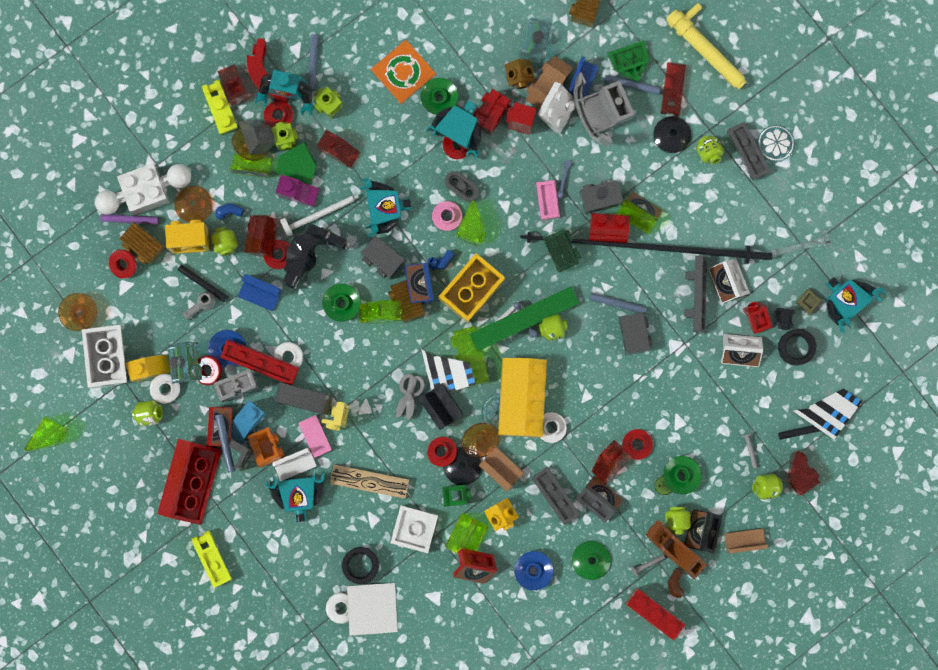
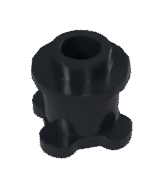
[775,308,796,330]

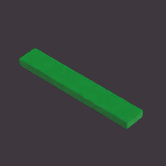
[469,286,579,351]

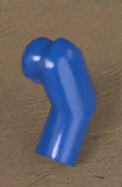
[215,203,244,220]
[427,250,455,270]

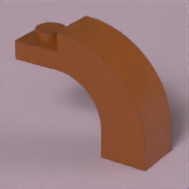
[645,520,707,580]

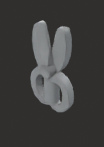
[396,374,424,420]

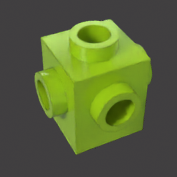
[313,86,343,119]
[272,122,298,151]

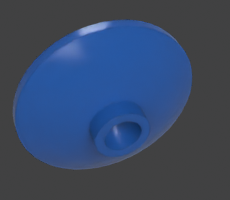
[208,330,246,368]
[514,551,553,591]

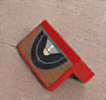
[207,407,233,447]
[453,548,498,583]

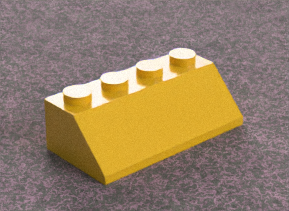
[498,358,547,438]

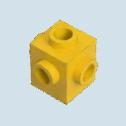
[484,497,519,532]

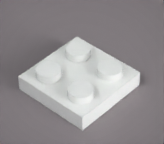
[537,82,576,134]
[391,506,438,553]

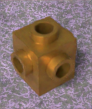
[505,59,535,89]

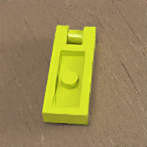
[201,79,238,135]
[191,530,232,588]

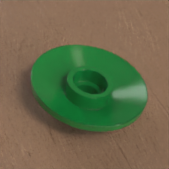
[421,78,458,115]
[322,284,361,322]
[663,456,701,495]
[572,541,611,580]

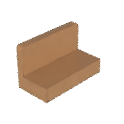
[479,447,524,492]
[724,529,768,553]

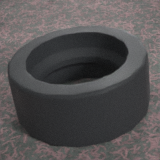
[778,328,817,366]
[341,547,379,584]

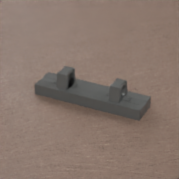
[684,255,707,334]

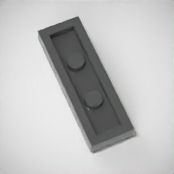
[727,121,771,181]
[531,467,580,526]

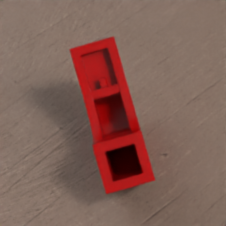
[247,38,289,103]

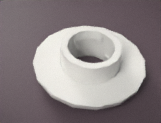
[273,342,304,367]
[149,374,180,404]
[540,412,567,443]
[326,593,349,624]

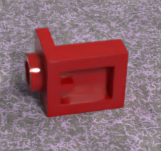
[743,302,772,334]

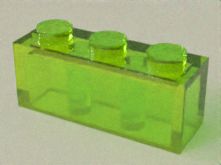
[450,326,489,389]

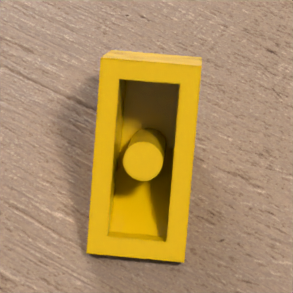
[126,354,172,383]

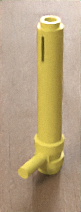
[666,3,747,89]

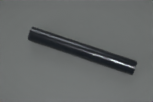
[177,264,229,302]
[778,425,821,440]

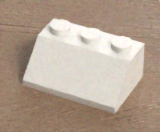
[82,325,127,389]

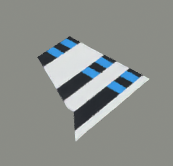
[421,349,476,392]
[794,389,862,439]

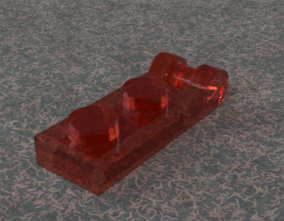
[660,62,686,116]

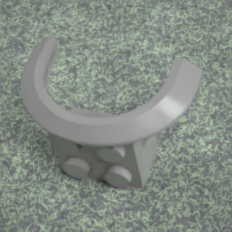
[574,72,635,147]

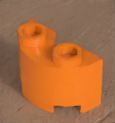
[247,427,285,468]

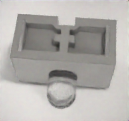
[213,364,259,403]

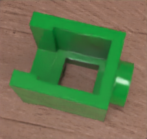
[442,485,471,507]

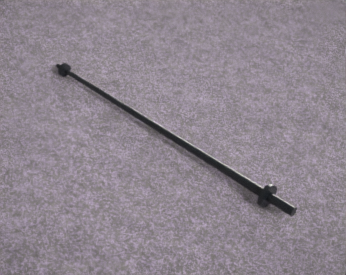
[520,232,772,264]

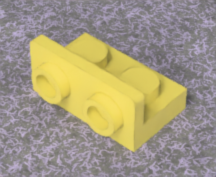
[321,402,349,431]

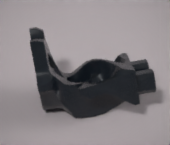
[283,224,351,290]

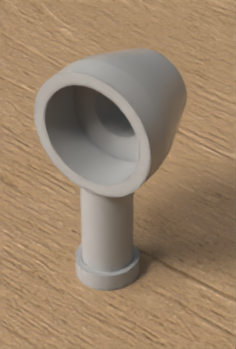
[183,291,216,320]

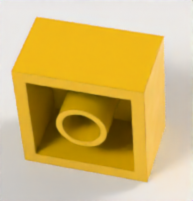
[165,220,211,254]

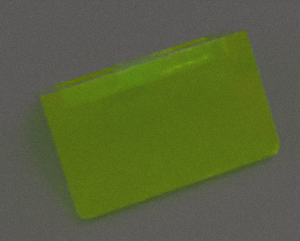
[445,513,489,554]

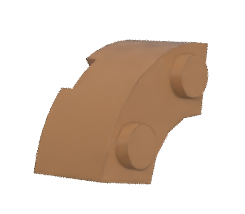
[526,56,573,109]

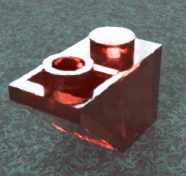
[218,64,249,106]
[591,440,632,485]
[787,450,820,496]

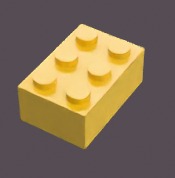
[439,253,505,324]

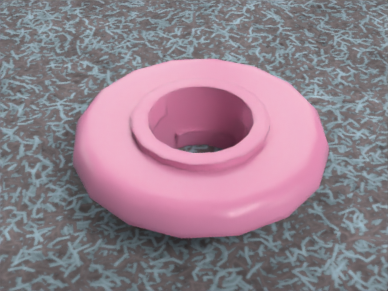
[432,201,462,231]

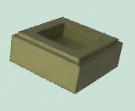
[795,288,823,315]

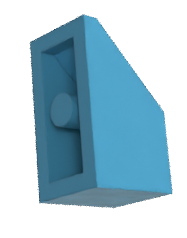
[231,400,267,444]

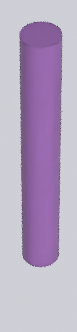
[100,214,159,225]

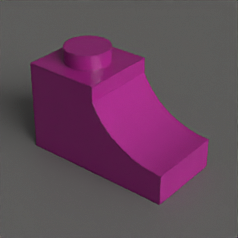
[275,175,319,207]

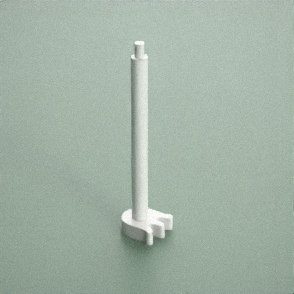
[280,195,359,237]

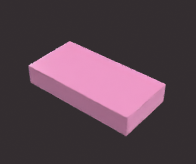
[536,180,560,220]
[299,415,332,458]

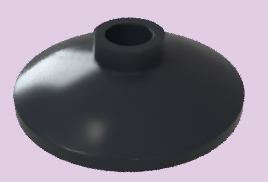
[653,116,691,153]
[443,447,481,485]

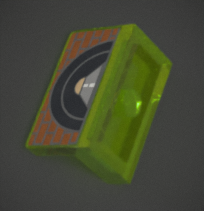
[229,154,272,178]
[616,191,663,234]

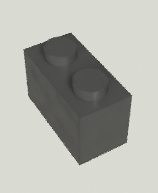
[361,235,405,280]
[619,312,652,356]

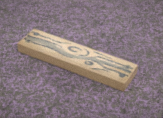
[329,465,409,499]

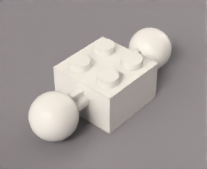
[95,163,191,216]

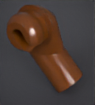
[667,568,684,598]

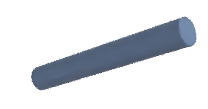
[308,34,318,91]
[604,75,661,95]
[589,292,647,315]
[215,414,235,473]

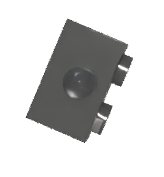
[579,179,623,215]

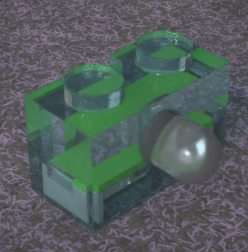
[519,17,554,64]
[168,342,202,384]

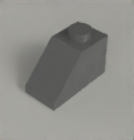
[239,119,275,155]

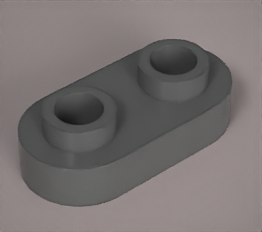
[445,171,479,203]

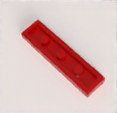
[220,339,300,386]

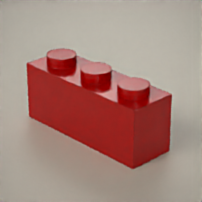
[624,588,685,641]

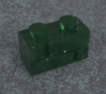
[543,227,581,273]

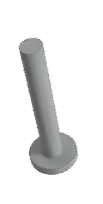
[741,433,758,468]
[631,555,665,577]

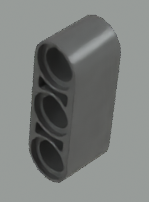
[274,383,333,415]

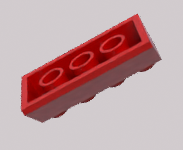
[157,439,222,525]

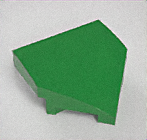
[607,40,650,82]
[275,141,317,185]

